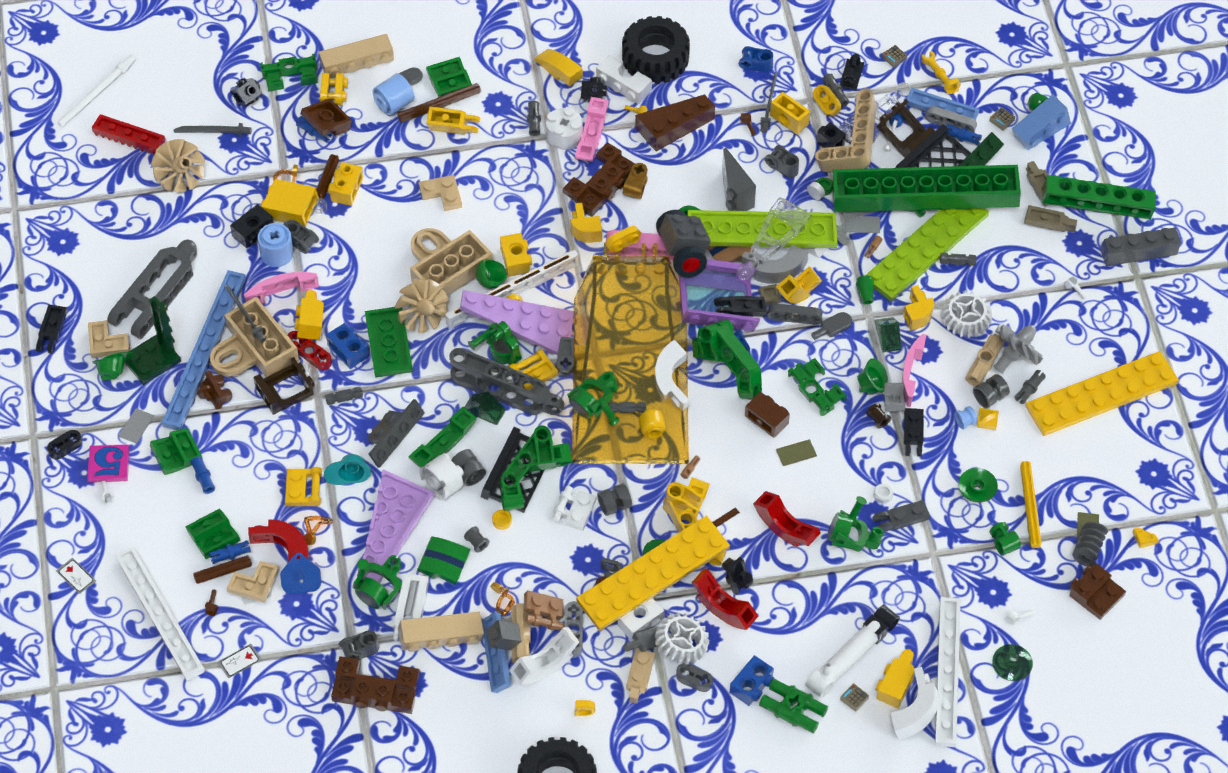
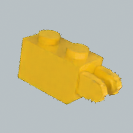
[426,107,481,135]
[294,290,324,340]
[875,649,915,709]

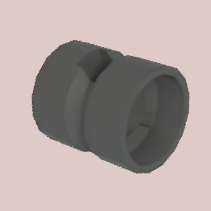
[973,374,1010,409]
[451,449,486,486]
[597,483,632,516]

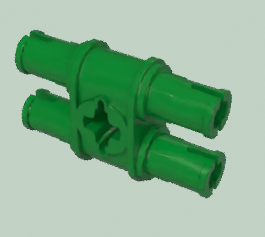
[759,678,829,734]

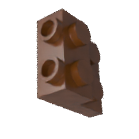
[300,98,352,136]
[1069,563,1126,620]

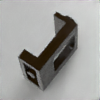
[876,99,935,158]
[253,357,315,415]

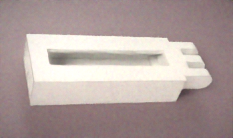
[393,573,429,641]

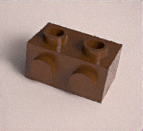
[745,391,790,438]

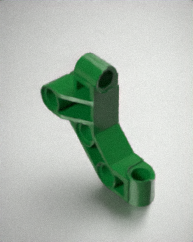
[692,319,762,400]
[499,425,573,511]

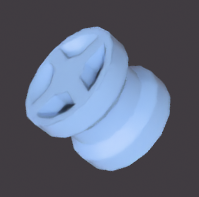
[954,406,978,429]

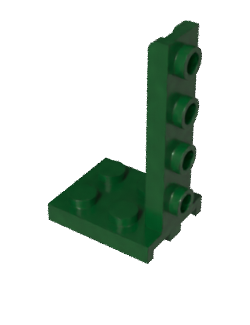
[125,296,181,385]

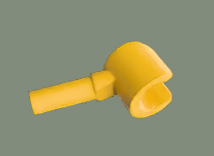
[624,105,648,114]

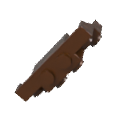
[563,142,635,217]
[331,656,420,714]

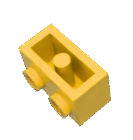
[328,162,364,206]

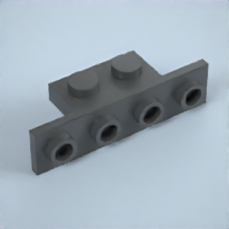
[367,399,425,468]

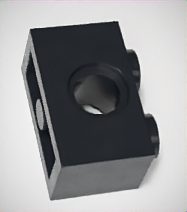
[230,204,274,249]

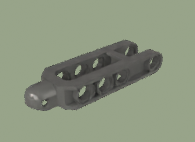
[107,239,197,339]
[449,348,565,415]

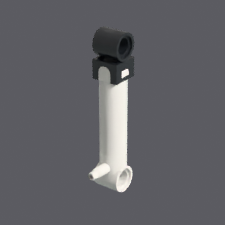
[805,604,900,698]

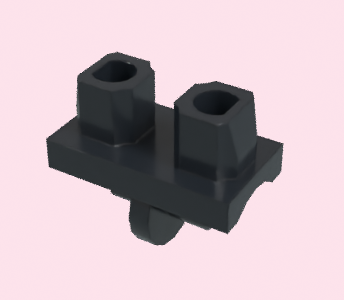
[722,557,754,595]

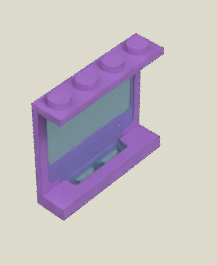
[678,259,760,332]

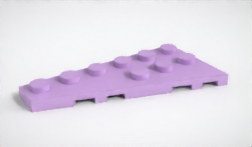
[460,290,574,355]
[363,469,434,583]

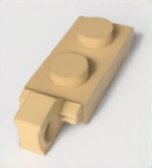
[626,649,655,704]

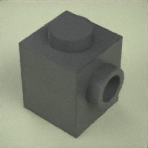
[487,620,522,651]

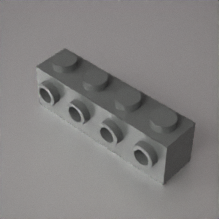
[1101,227,1181,267]

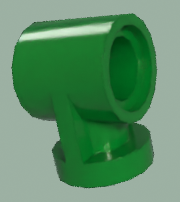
[989,522,1021,556]

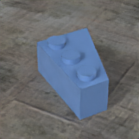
[1012,94,1071,150]

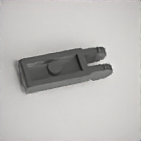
[872,500,930,532]

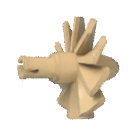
[151,139,205,192]
[395,278,449,333]

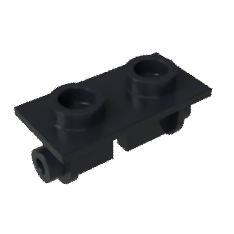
[840,53,864,90]

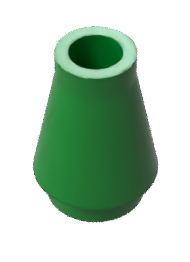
[855,275,874,305]

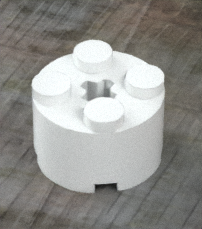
[546,106,583,150]
[419,453,464,500]

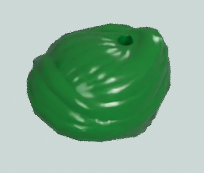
[475,259,507,289]

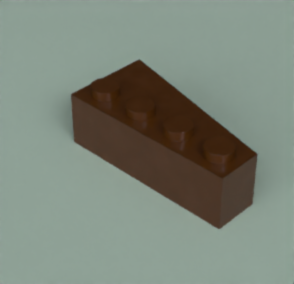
[635,94,715,152]

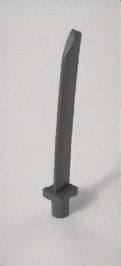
[760,72,778,133]
[173,123,252,137]
[225,285,266,343]

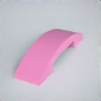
[575,97,609,162]
[244,272,319,304]
[902,334,926,407]

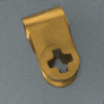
[622,163,648,199]

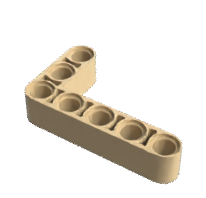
[815,88,877,172]

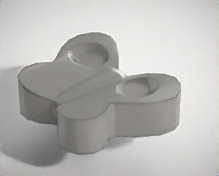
[836,224,850,245]

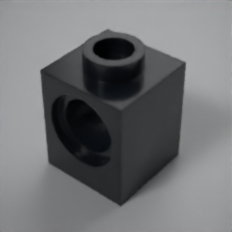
[817,122,846,148]

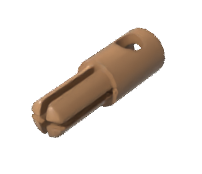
[864,235,883,258]
[680,455,700,479]

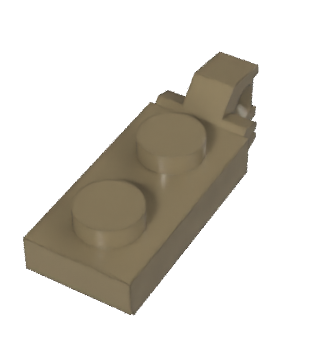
[1026,161,1051,207]
[1024,205,1077,232]

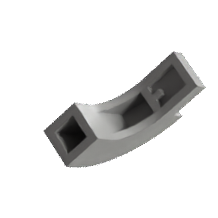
[741,246,809,284]

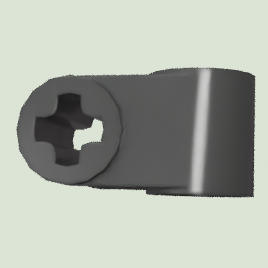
[764,145,799,178]
[284,220,319,254]
[338,630,380,660]

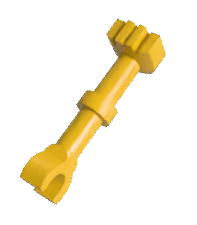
[921,51,961,94]

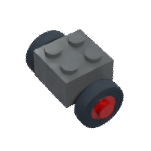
[656,210,711,278]

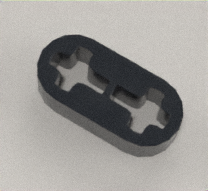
[47,430,82,460]

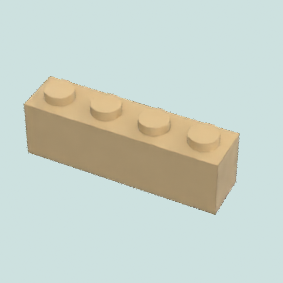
[319,33,394,78]
[398,611,484,652]

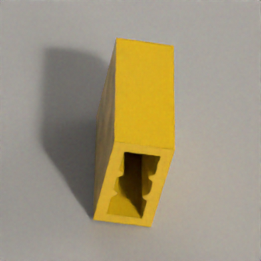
[261,179,319,227]

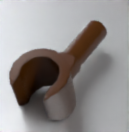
[740,113,756,136]
[205,589,218,616]

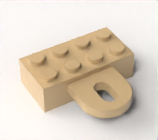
[410,228,493,296]
[210,297,299,377]

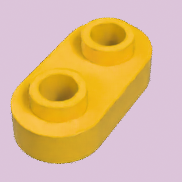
[813,85,841,116]
[605,225,641,252]

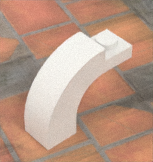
[655,340,689,411]
[509,627,579,686]
[890,667,939,739]

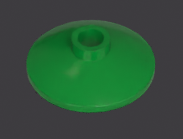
[958,468,998,503]

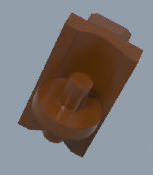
[197,371,232,410]

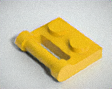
[508,349,558,390]
[285,467,322,506]

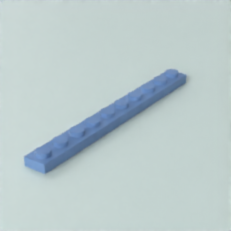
[162,270,246,430]

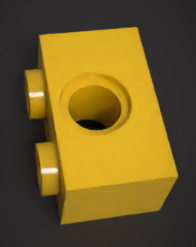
[770,92,810,135]
[500,233,532,277]

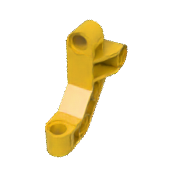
[662,477,727,566]

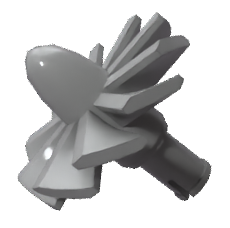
[994,323,1044,374]

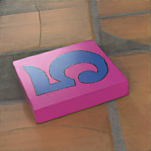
[88,444,130,483]

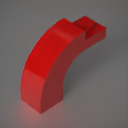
[753,491,821,547]
[248,519,310,562]
[691,569,759,630]

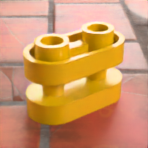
[320,73,348,105]

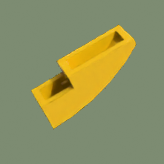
[534,49,583,87]

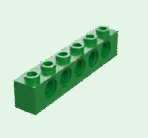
[1042,175,1156,220]

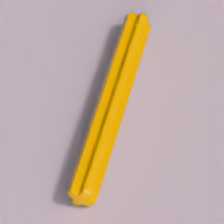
[1020,461,1042,548]

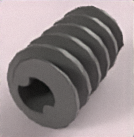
[1072,522,1108,566]

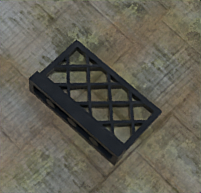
[895,124,971,168]
[480,427,545,513]

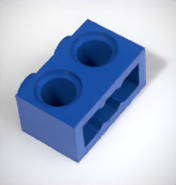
[326,323,369,369]
[729,655,775,706]

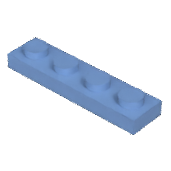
[906,88,980,120]
[481,612,511,693]

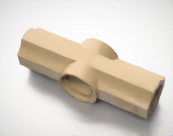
[965,334,1005,387]
[511,603,531,663]

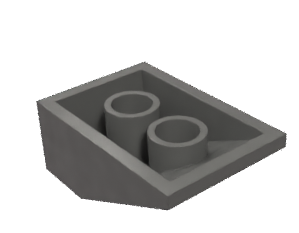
[722,148,756,211]

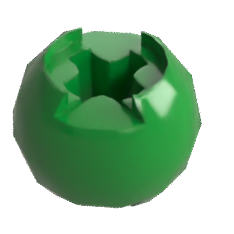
[1028,92,1048,110]

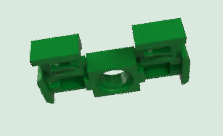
[260,54,318,92]
[788,358,847,416]

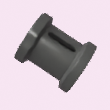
[464,526,490,553]

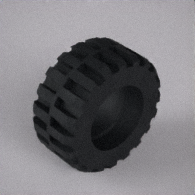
[622,16,690,84]
[517,737,597,773]

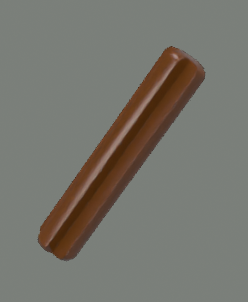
[316,154,339,201]
[193,555,252,584]

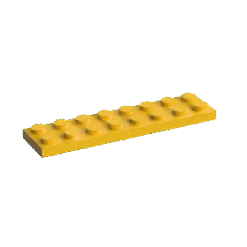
[1025,351,1179,436]
[576,515,730,632]

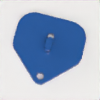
[280,552,321,594]

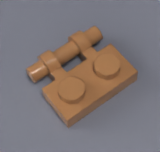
[524,590,564,631]

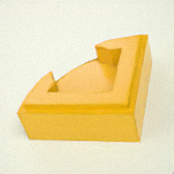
[1132,528,1159,548]

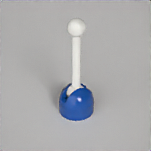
[884,114,904,151]

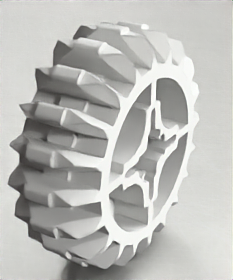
[941,290,993,339]
[655,613,709,665]

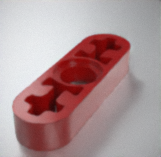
[287,331,332,371]

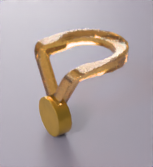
[273,165,298,183]
[304,516,333,545]
[490,582,515,616]

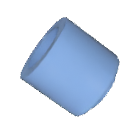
[372,73,415,115]
[258,223,293,267]

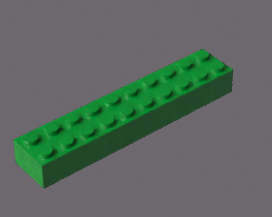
[833,164,1021,212]

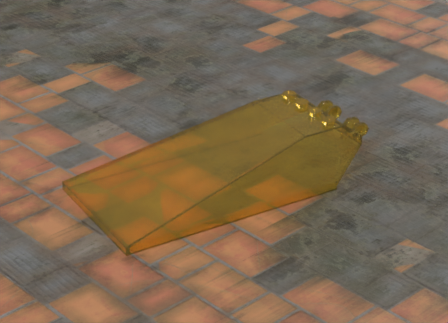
[572,243,689,464]

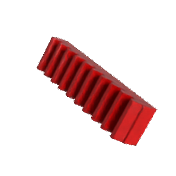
[92,114,166,155]

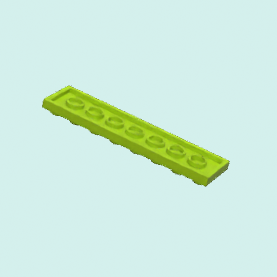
[866,208,990,302]
[687,210,837,248]

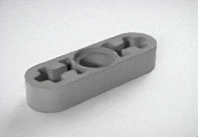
[925,106,977,132]
[564,601,583,658]

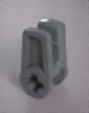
[556,337,574,377]

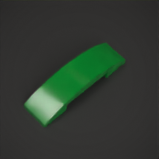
[408,407,477,468]

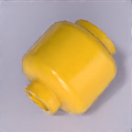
[639,409,666,439]

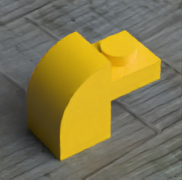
[570,203,602,243]
[776,266,822,304]
[903,285,934,331]

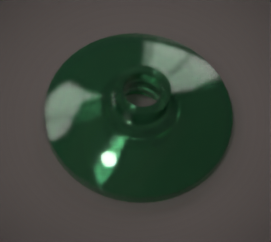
[992,644,1033,681]

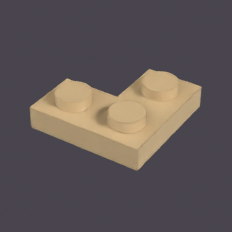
[418,175,462,211]
[88,320,129,358]
[227,561,279,603]

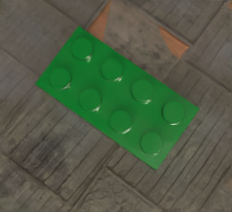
[365,307,413,378]

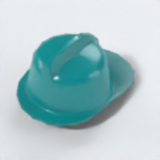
[324,454,371,485]

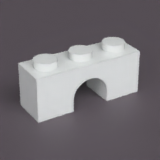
[596,55,652,104]

